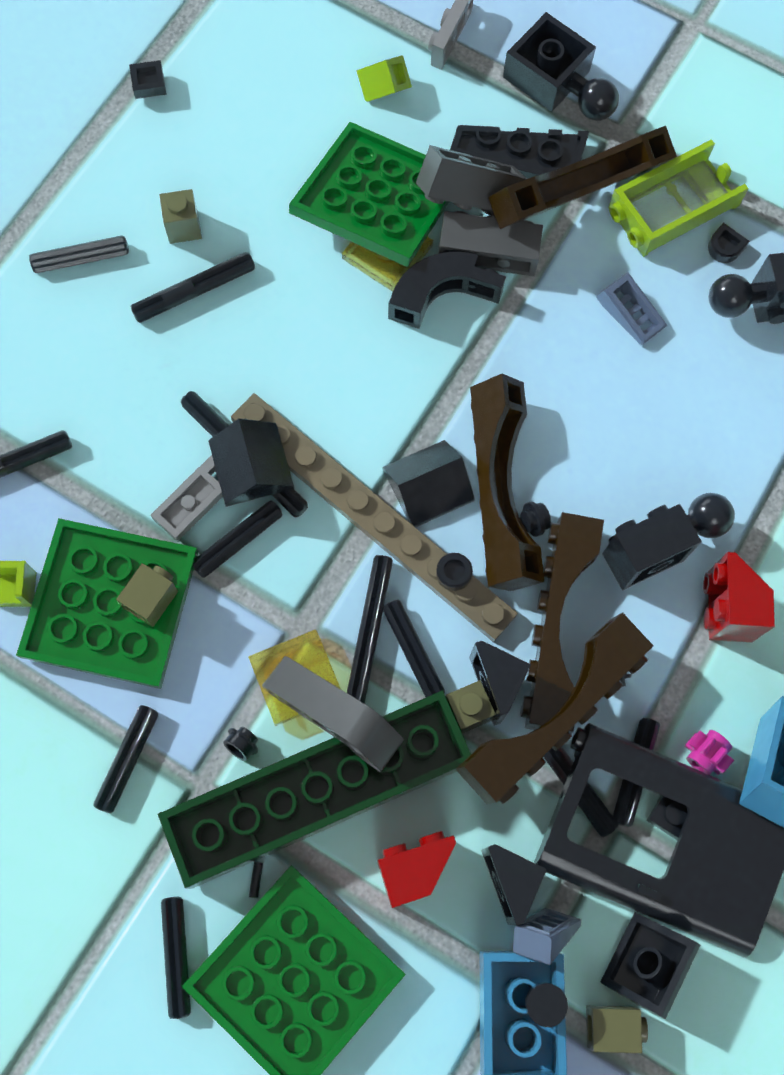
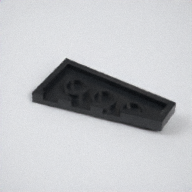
[450,125,589,179]

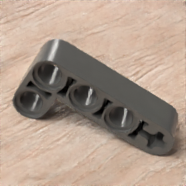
[262,656,404,772]

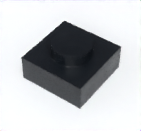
[129,60,167,99]
[646,795,688,840]

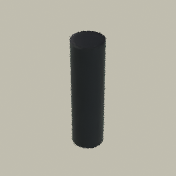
[249,862,263,898]

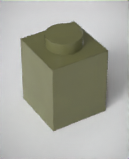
[159,189,202,244]
[116,563,178,627]
[445,680,496,734]
[586,1005,648,1053]

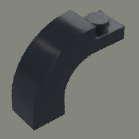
[388,252,506,329]

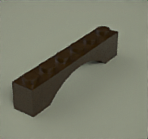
[488,126,677,229]
[470,373,544,591]
[520,512,604,733]
[455,612,654,804]

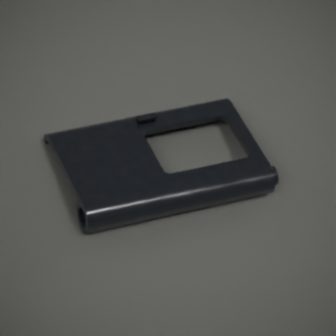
[534,723,784,957]

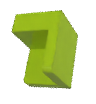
[356,55,412,102]
[0,561,37,607]

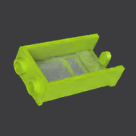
[608,139,749,257]

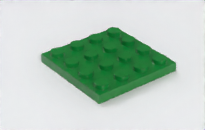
[289,122,449,267]
[16,518,199,689]
[182,865,406,1075]

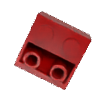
[703,552,775,643]
[377,831,456,908]

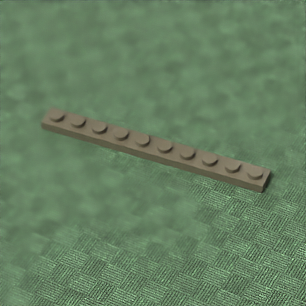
[231,393,518,643]

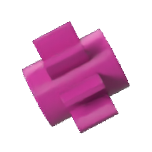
[685,730,734,775]

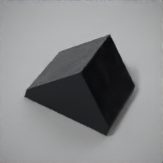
[208,418,295,507]
[382,440,475,527]
[469,641,531,726]
[481,844,547,926]
[600,912,701,1019]

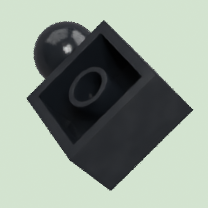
[503,12,619,121]
[708,253,784,324]
[602,493,735,591]

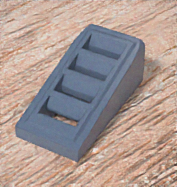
[596,272,668,345]
[513,908,582,965]

